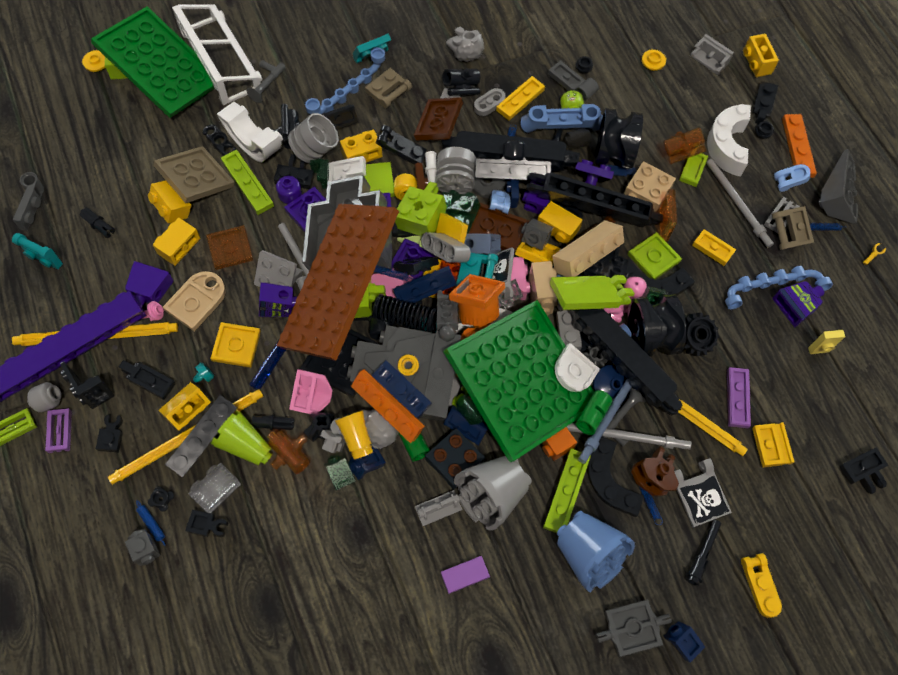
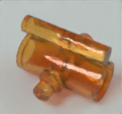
[664,127,706,164]
[267,430,311,474]

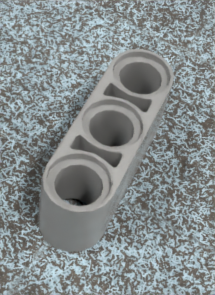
[421,232,471,263]

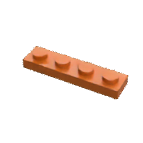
[782,114,817,178]
[351,369,425,443]

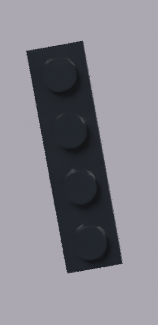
[165,395,238,477]

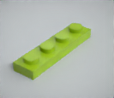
[221,150,274,215]
[543,448,591,533]

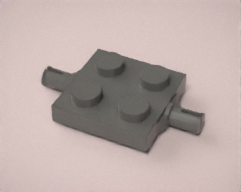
[596,600,672,658]

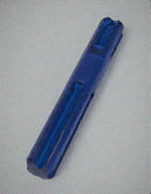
[250,340,286,390]

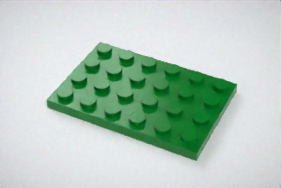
[91,6,214,118]

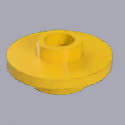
[82,50,105,72]
[642,50,666,70]

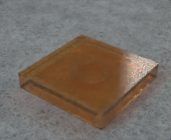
[659,189,677,242]
[207,225,253,270]

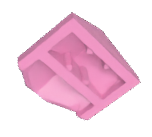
[289,369,333,415]

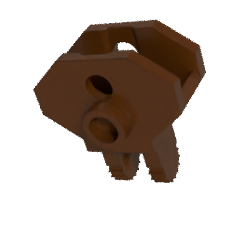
[631,446,679,496]

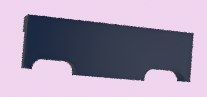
[605,165,636,177]

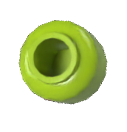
[560,91,584,109]

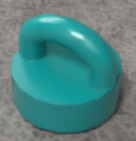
[193,362,214,383]

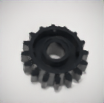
[684,313,719,356]

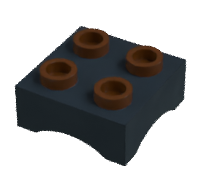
[425,428,485,490]

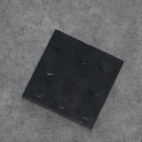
[300,329,381,398]

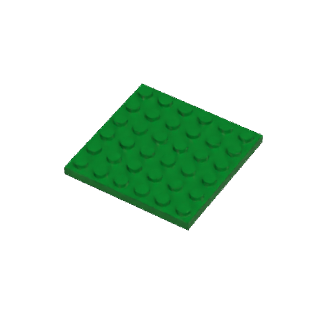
[443,300,594,462]

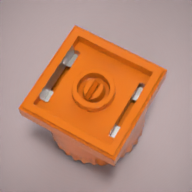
[449,274,505,329]

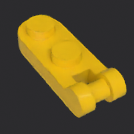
[741,553,782,618]

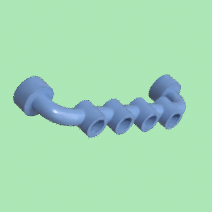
[305,48,385,114]
[725,266,833,310]

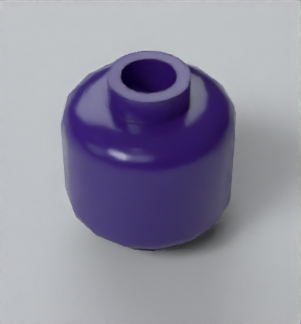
[276,176,302,204]

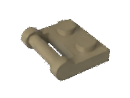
[365,68,412,108]
[772,206,814,250]

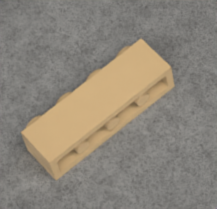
[552,220,624,277]

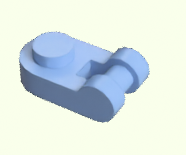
[774,164,810,192]
[489,190,510,214]

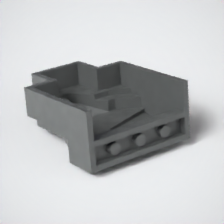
[302,175,392,273]
[347,325,461,422]

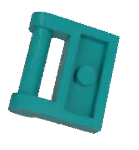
[353,34,391,63]
[12,233,63,269]
[456,253,499,287]

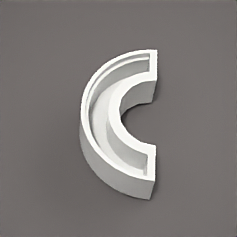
[217,102,283,162]
[707,104,751,177]

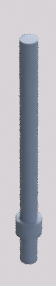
[578,379,632,464]

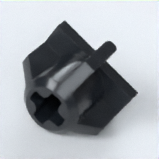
[303,411,335,442]

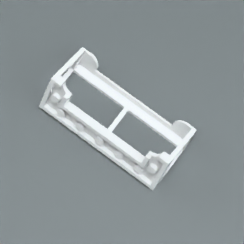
[172,5,262,105]

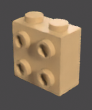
[624,161,676,212]
[528,261,557,316]

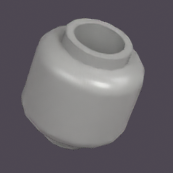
[27,382,61,412]

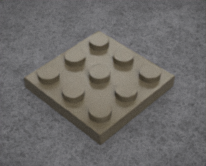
[154,146,235,203]

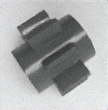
[583,346,608,368]

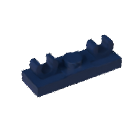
[393,266,457,308]
[372,360,432,419]

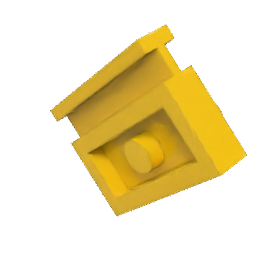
[752,422,794,468]

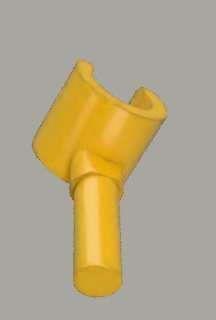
[863,243,886,265]

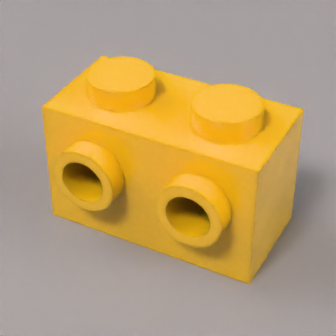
[743,34,779,77]
[340,130,383,162]
[148,180,191,223]
[538,201,583,245]
[152,217,200,266]
[158,382,211,431]

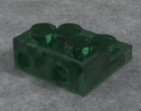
[442,190,481,234]

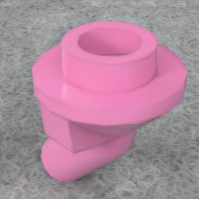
[142,301,164,321]

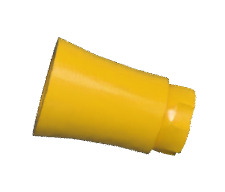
[335,410,373,459]

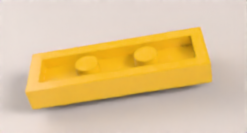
[496,76,545,121]

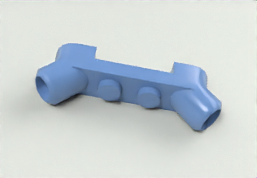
[521,104,602,133]

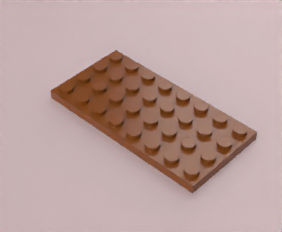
[277,204,399,361]

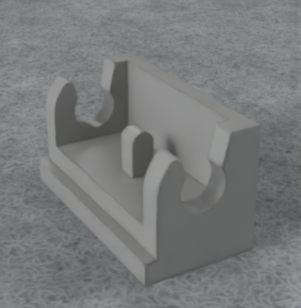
[690,34,734,75]

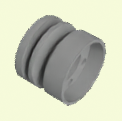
[288,113,339,163]
[436,147,476,195]

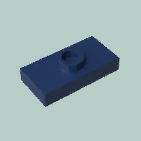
[506,180,519,208]
[444,406,489,446]

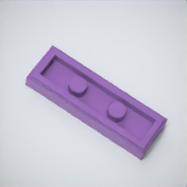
[727,367,751,428]

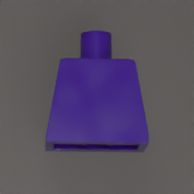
[125,261,174,307]

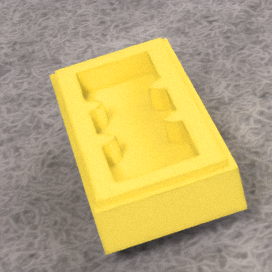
[808,330,845,354]

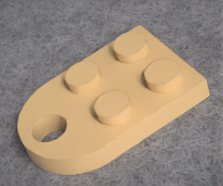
[163,271,226,332]

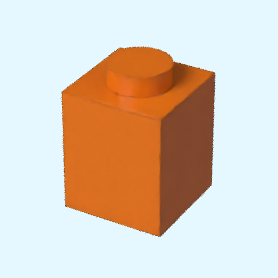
[542,427,577,461]

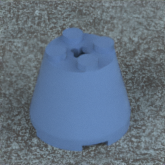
[557,511,635,592]

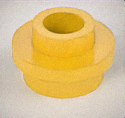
[398,355,419,376]

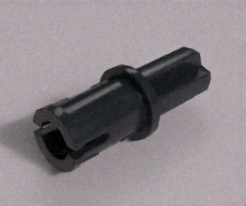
[80,207,115,238]
[252,415,295,431]

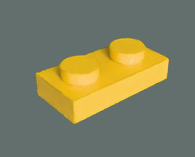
[692,229,736,266]

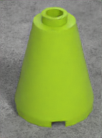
[211,410,273,466]

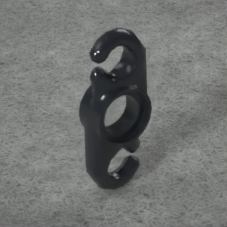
[203,124,237,156]

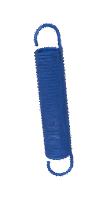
[136,500,166,546]

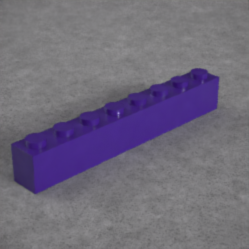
[0,291,146,402]

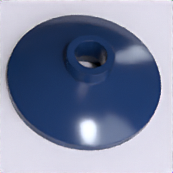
[593,365,629,403]

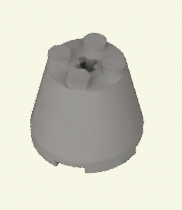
[454,456,532,530]

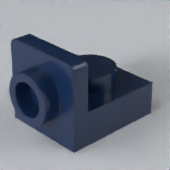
[349,446,386,480]
[664,622,705,663]

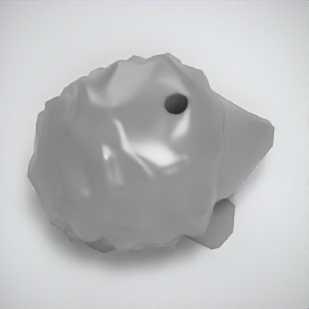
[446,27,484,62]
[363,410,399,449]

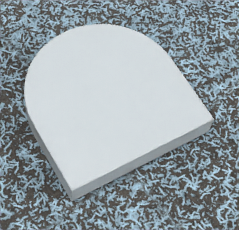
[555,343,600,392]

